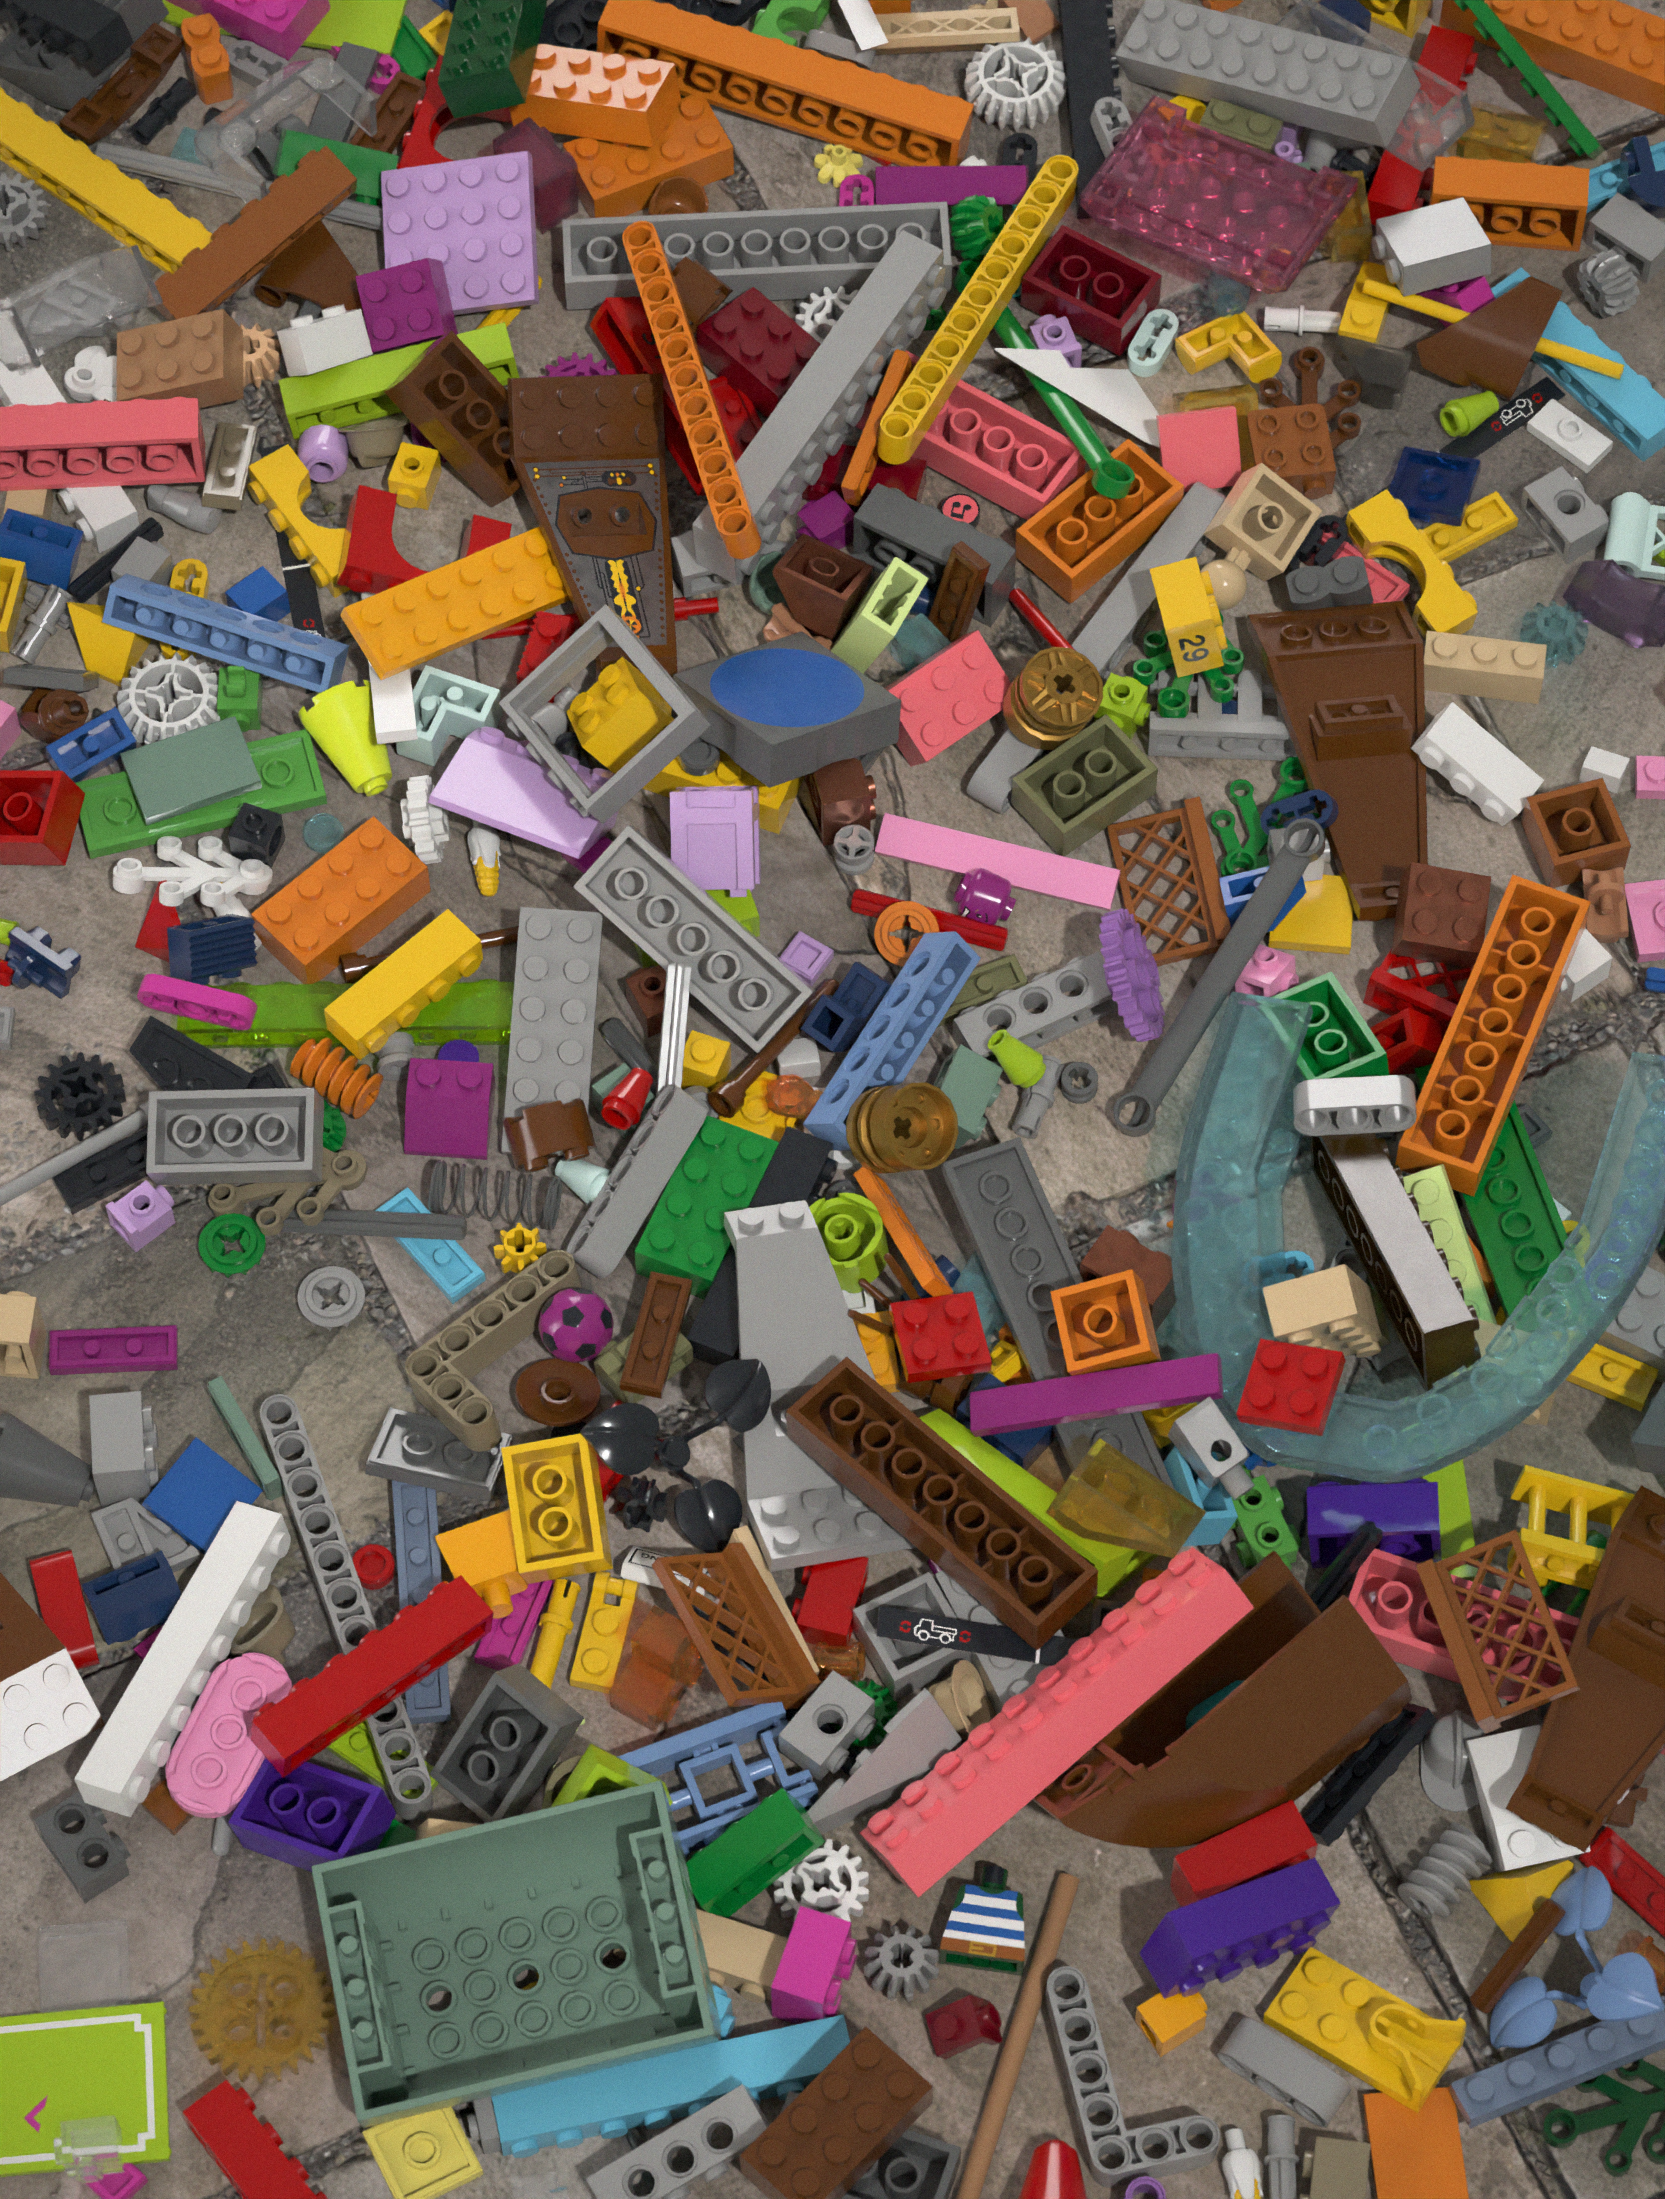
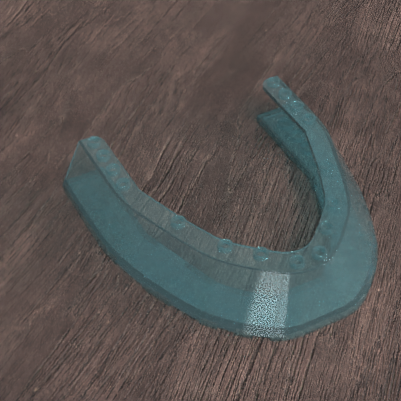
[1171,992,1665,1483]

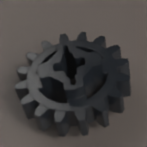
[34,1052,127,1141]

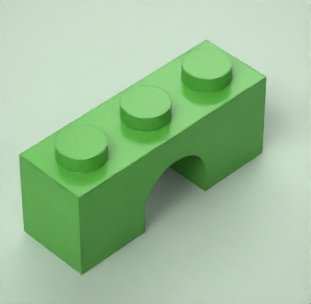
[752,0,831,47]

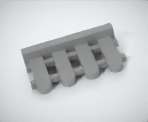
[1148,667,1298,761]

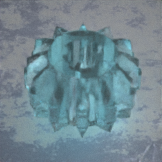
[1519,598,1588,669]

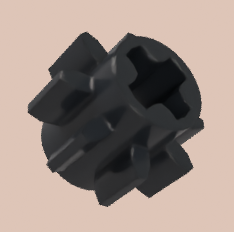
[614,1476,668,1532]

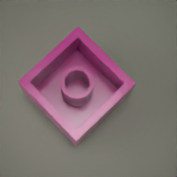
[771,1906,857,2025]

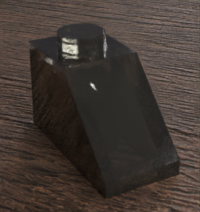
[1333,334,1413,412]

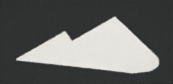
[994,348,1159,448]

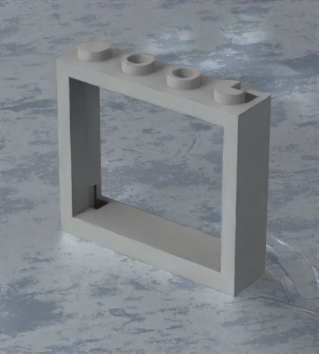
[499,604,711,824]

